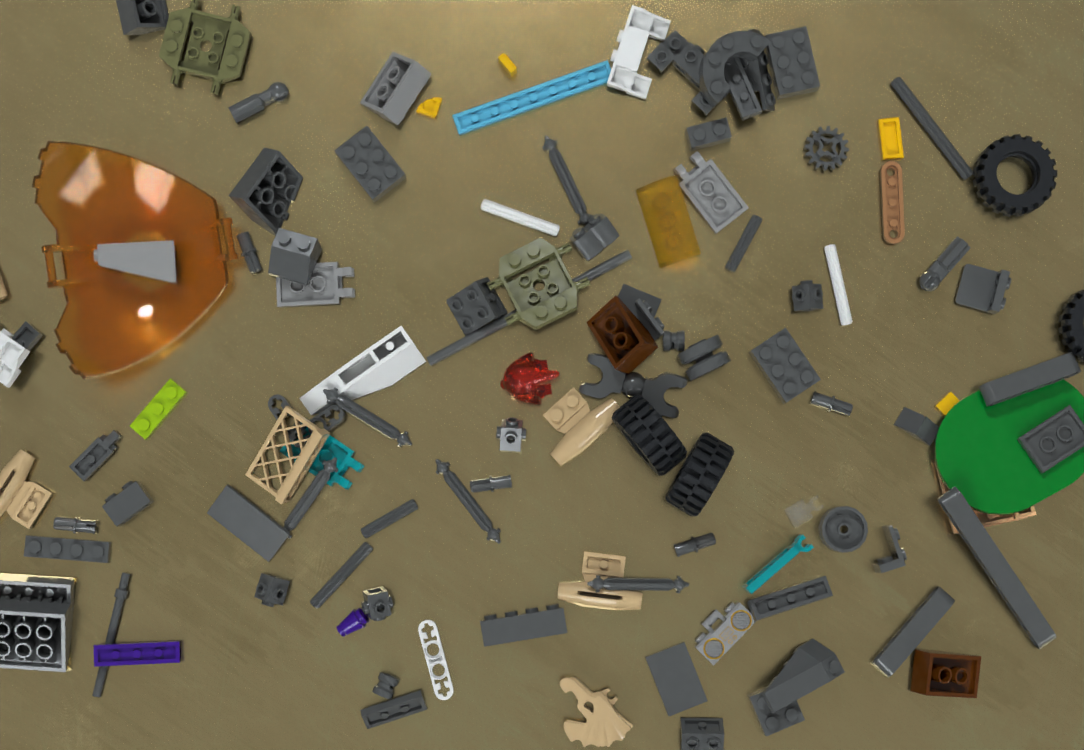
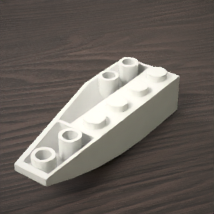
[299,326,426,416]

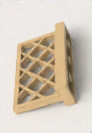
[245,406,330,505]

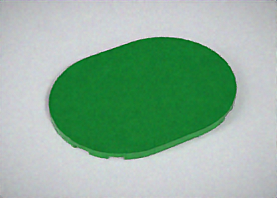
[935,380,1084,515]

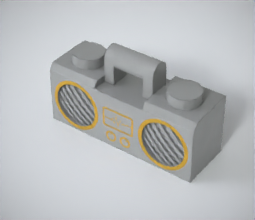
[694,601,756,665]

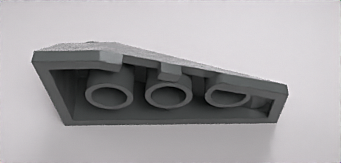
[762,639,845,713]

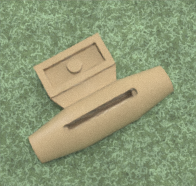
[543,387,620,466]
[0,449,53,529]
[557,551,643,611]

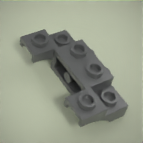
[646,30,730,115]

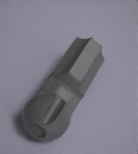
[228,81,289,123]
[919,236,970,291]

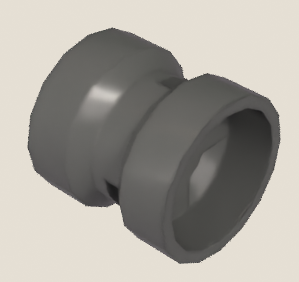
[663,330,685,351]
[372,672,399,700]

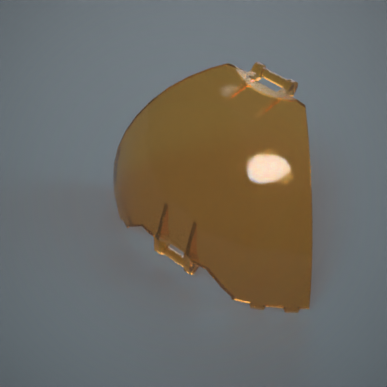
[32,141,238,380]

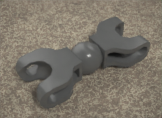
[579,353,688,418]

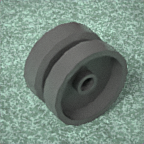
[677,335,731,381]
[818,506,868,553]

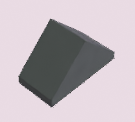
[894,407,939,446]

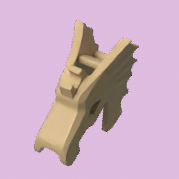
[560,676,633,747]

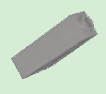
[94,240,177,284]

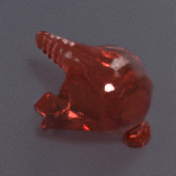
[500,352,560,405]

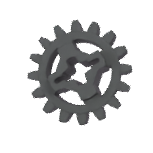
[803,125,849,172]

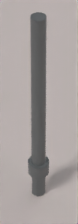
[92,572,130,697]

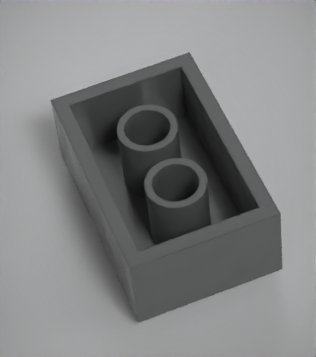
[765,26,820,100]
[334,125,407,203]
[749,327,821,404]

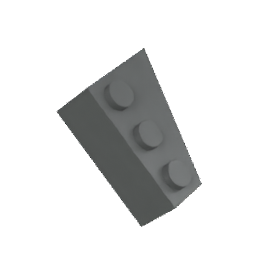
[229,147,303,236]

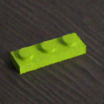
[130,378,187,440]

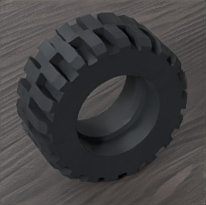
[973,134,1057,217]
[1058,289,1084,362]
[612,395,687,476]
[665,433,734,516]

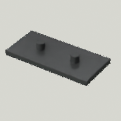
[207,484,290,562]

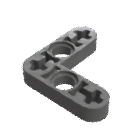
[268,395,345,448]

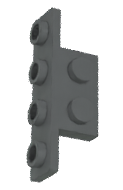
[739,29,776,112]

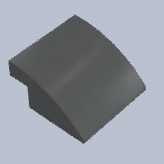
[0,573,74,672]

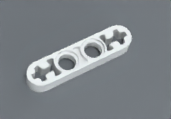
[418,620,454,700]

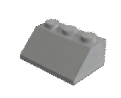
[360,52,431,125]

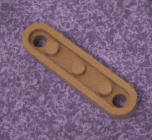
[880,161,905,244]

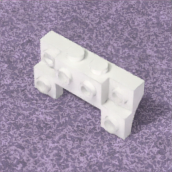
[607,5,671,100]
[0,328,30,388]

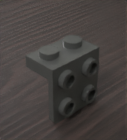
[955,264,1011,314]

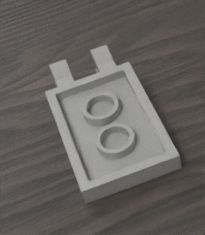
[673,151,749,234]
[276,262,355,307]

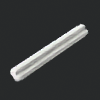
[481,199,560,236]
[824,244,853,326]

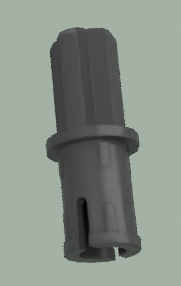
[236,232,261,273]
[810,391,853,416]
[470,475,512,493]
[53,517,97,534]
[673,533,716,557]

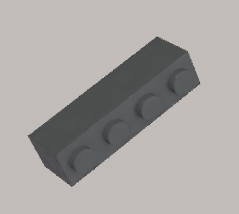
[480,604,567,647]

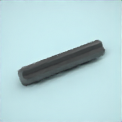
[725,215,762,272]
[361,499,418,538]

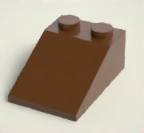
[586,295,658,374]
[910,649,981,698]

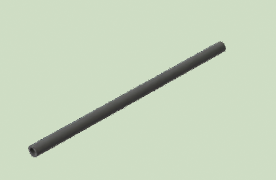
[426,249,632,366]

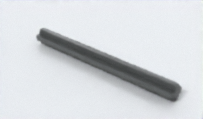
[891,77,973,180]

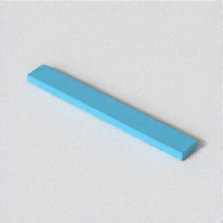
[452,60,611,136]

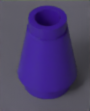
[337,608,369,637]

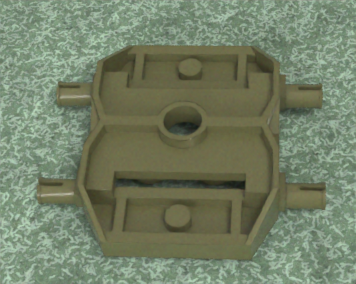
[159,0,251,95]
[487,237,591,330]

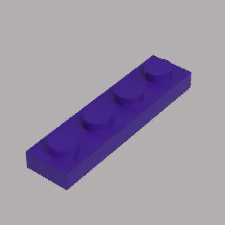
[94,641,180,667]

